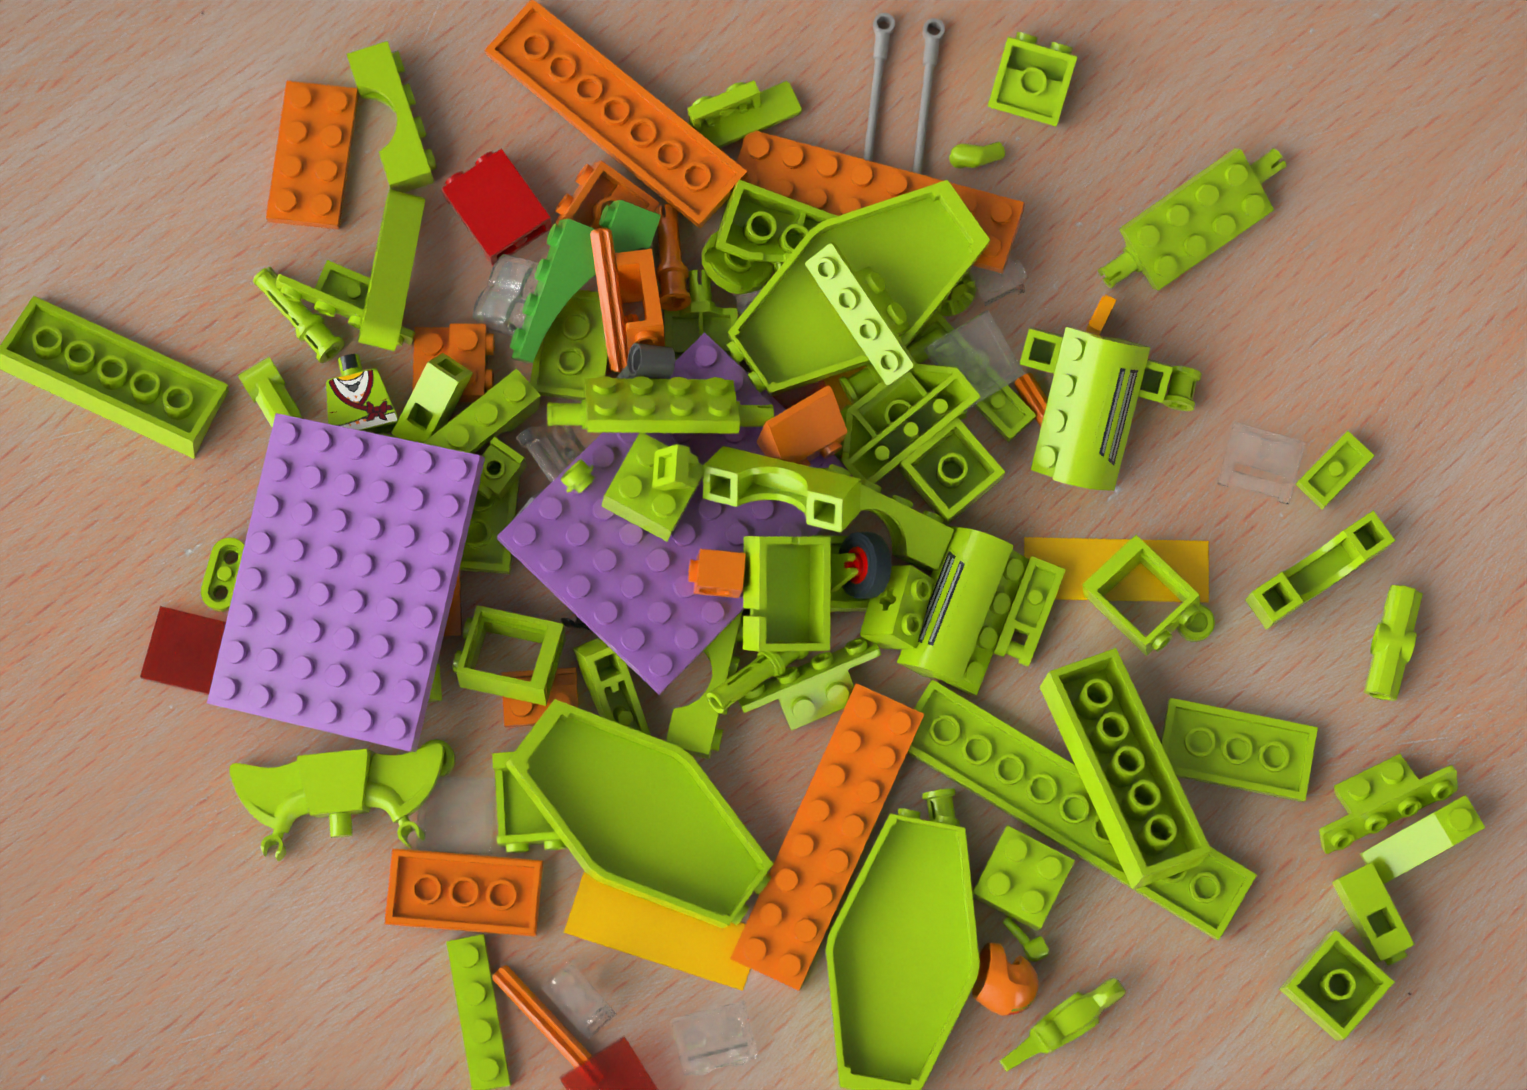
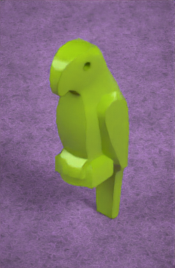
[999,978,1126,1072]

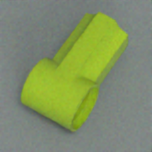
[238,357,303,427]

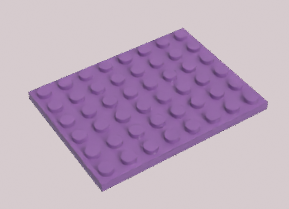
[497,333,853,695]
[207,413,485,752]

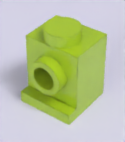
[477,436,527,501]

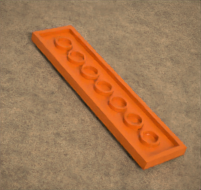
[484,0,748,229]
[728,131,1025,274]
[730,683,925,991]

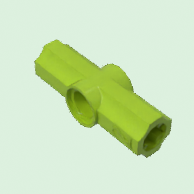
[1364,585,1423,701]

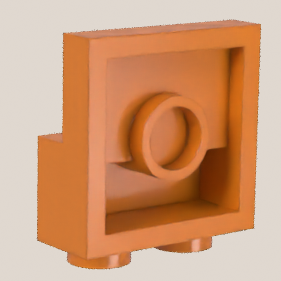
[555,160,660,229]
[412,323,495,402]

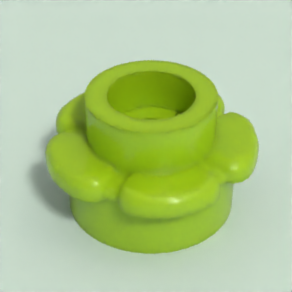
[560,459,595,493]

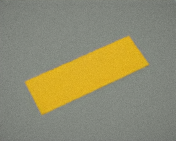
[1024,537,1209,603]
[563,872,750,991]

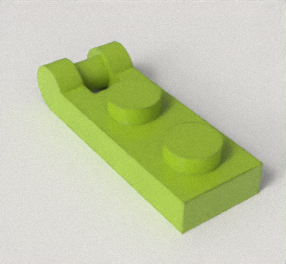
[994,556,1066,667]

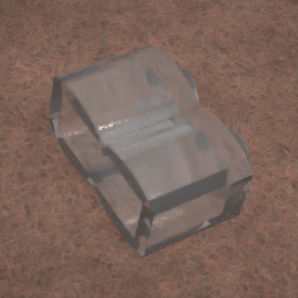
[472,254,538,336]

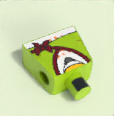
[326,354,399,434]

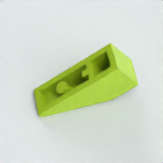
[573,638,651,736]
[1360,795,1486,884]

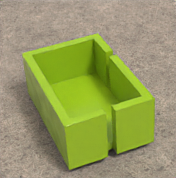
[743,536,831,651]

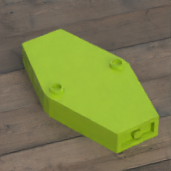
[726,180,990,396]
[505,699,773,928]
[826,808,980,1090]

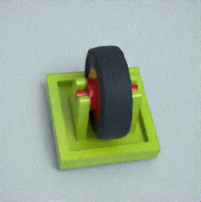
[811,532,892,612]

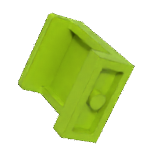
[492,752,567,853]

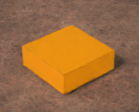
[1086,294,1116,335]

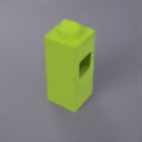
[391,353,473,443]
[1332,862,1415,966]

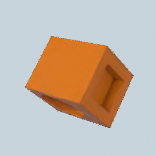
[688,549,746,598]

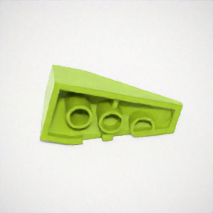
[715,179,837,262]

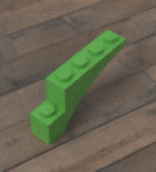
[510,200,661,363]

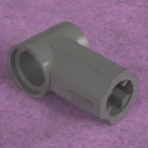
[617,343,675,379]

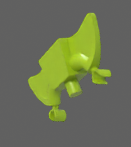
[229,743,445,861]

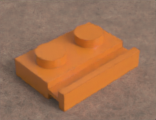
[501,667,579,728]

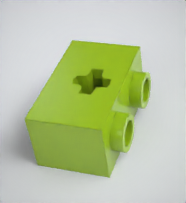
[860,565,935,649]

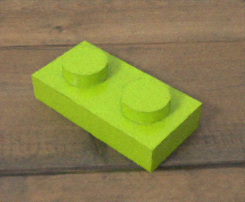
[1295,431,1375,510]

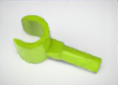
[1002,917,1049,962]

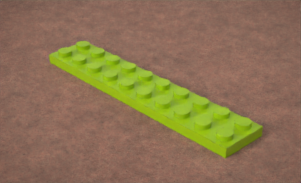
[907,679,1257,941]

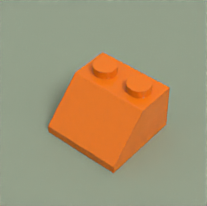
[756,385,848,467]

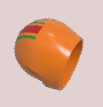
[972,942,1039,1016]

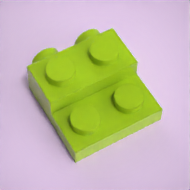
[987,31,1078,127]

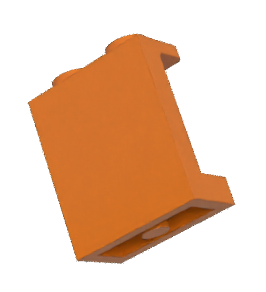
[615,248,665,354]

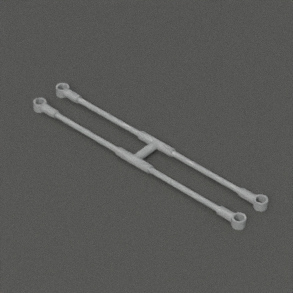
[863,13,945,174]

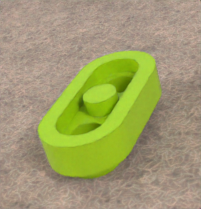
[201,537,244,612]

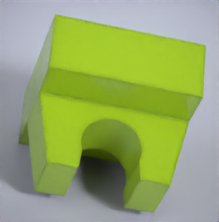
[652,444,698,491]

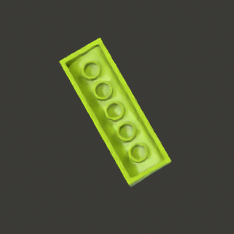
[0,295,229,459]

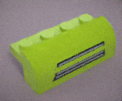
[1031,327,1151,491]
[897,526,1030,696]

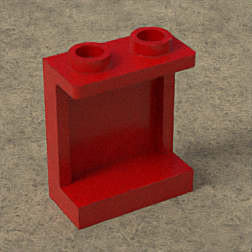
[441,148,552,267]

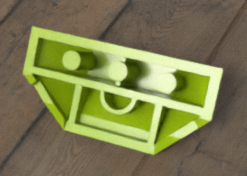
[842,363,981,484]

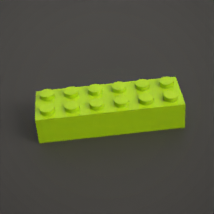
[1040,648,1212,890]

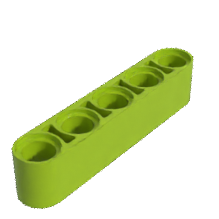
[358,189,425,351]

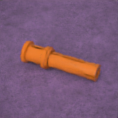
[655,204,691,311]

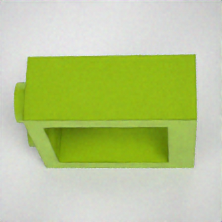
[1082,535,1200,656]
[453,605,566,706]

